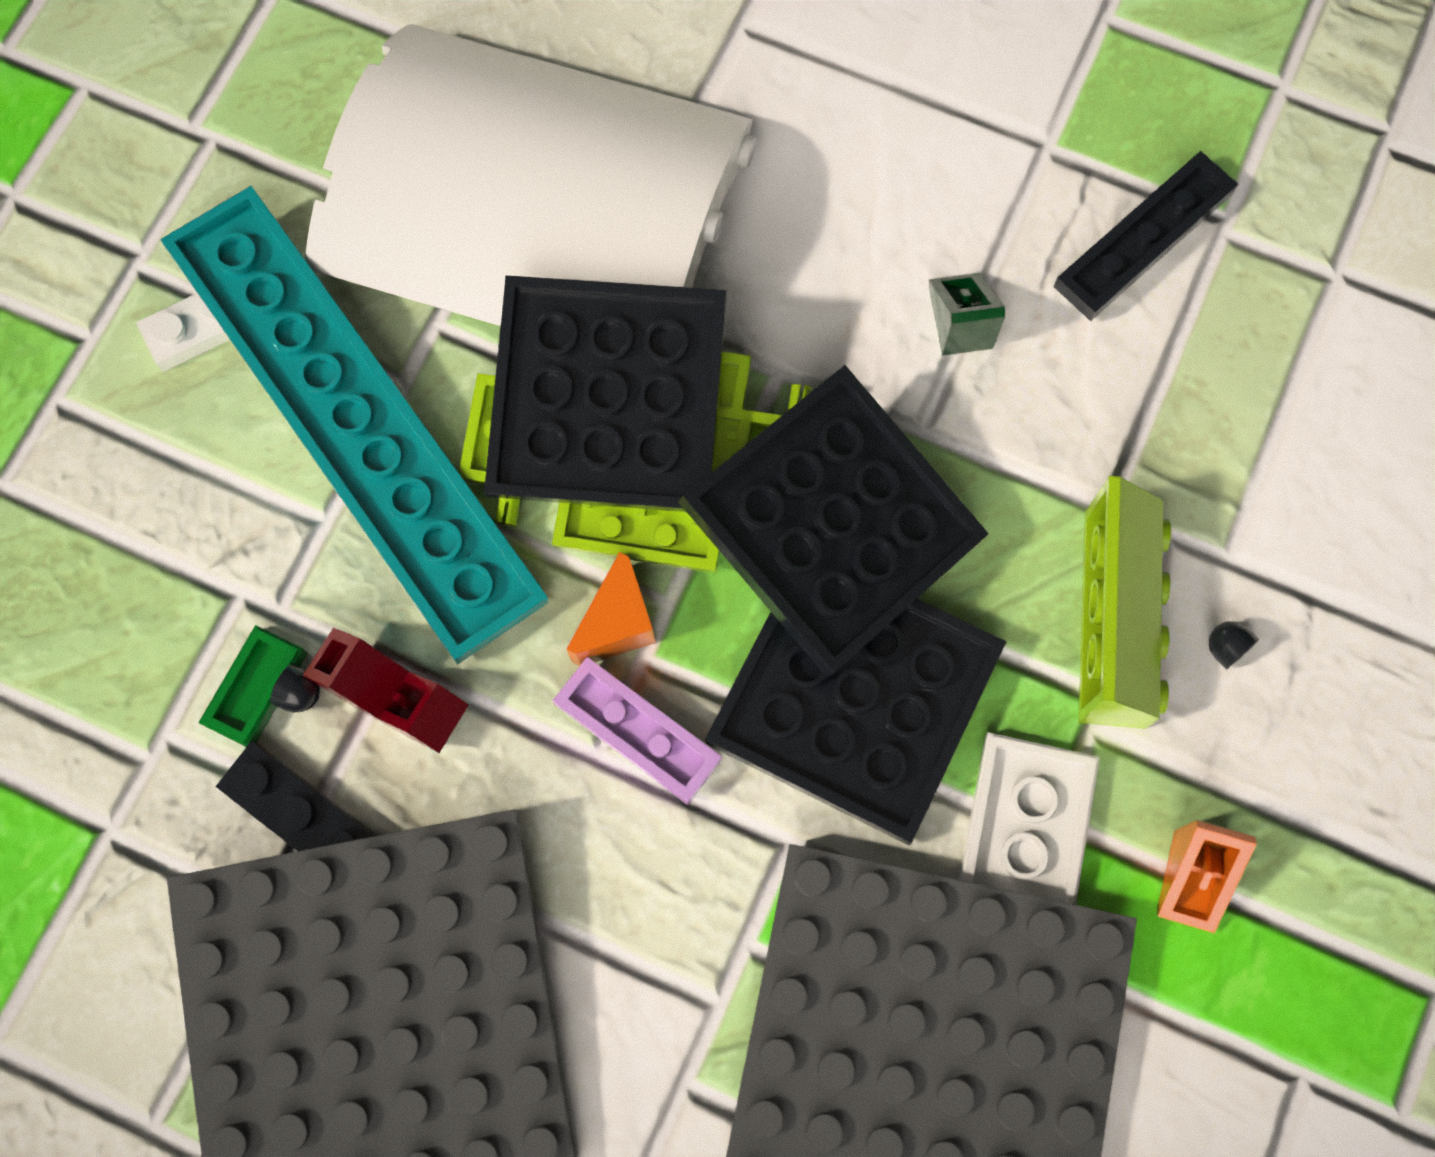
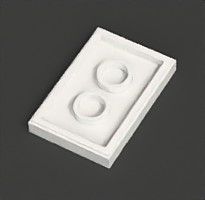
[959,733,1100,905]

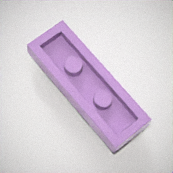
[553,657,722,805]

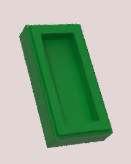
[198,625,308,747]

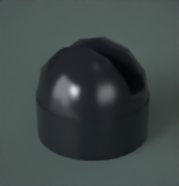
[1209,621,1260,670]
[270,664,320,713]

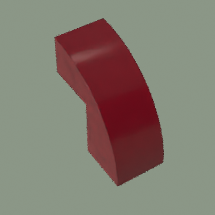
[303,628,469,753]

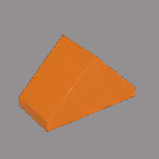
[566,552,656,666]
[1157,820,1257,933]

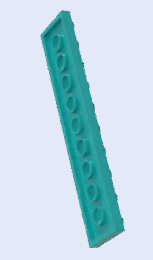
[160,186,549,665]

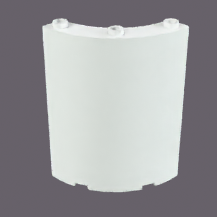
[305,24,756,326]

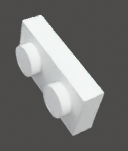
[136,293,229,372]

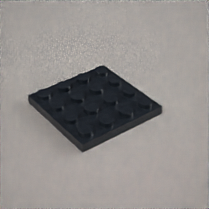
[484,275,727,512]
[678,365,989,677]
[705,599,1007,846]

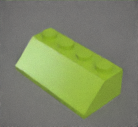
[1078,476,1171,729]

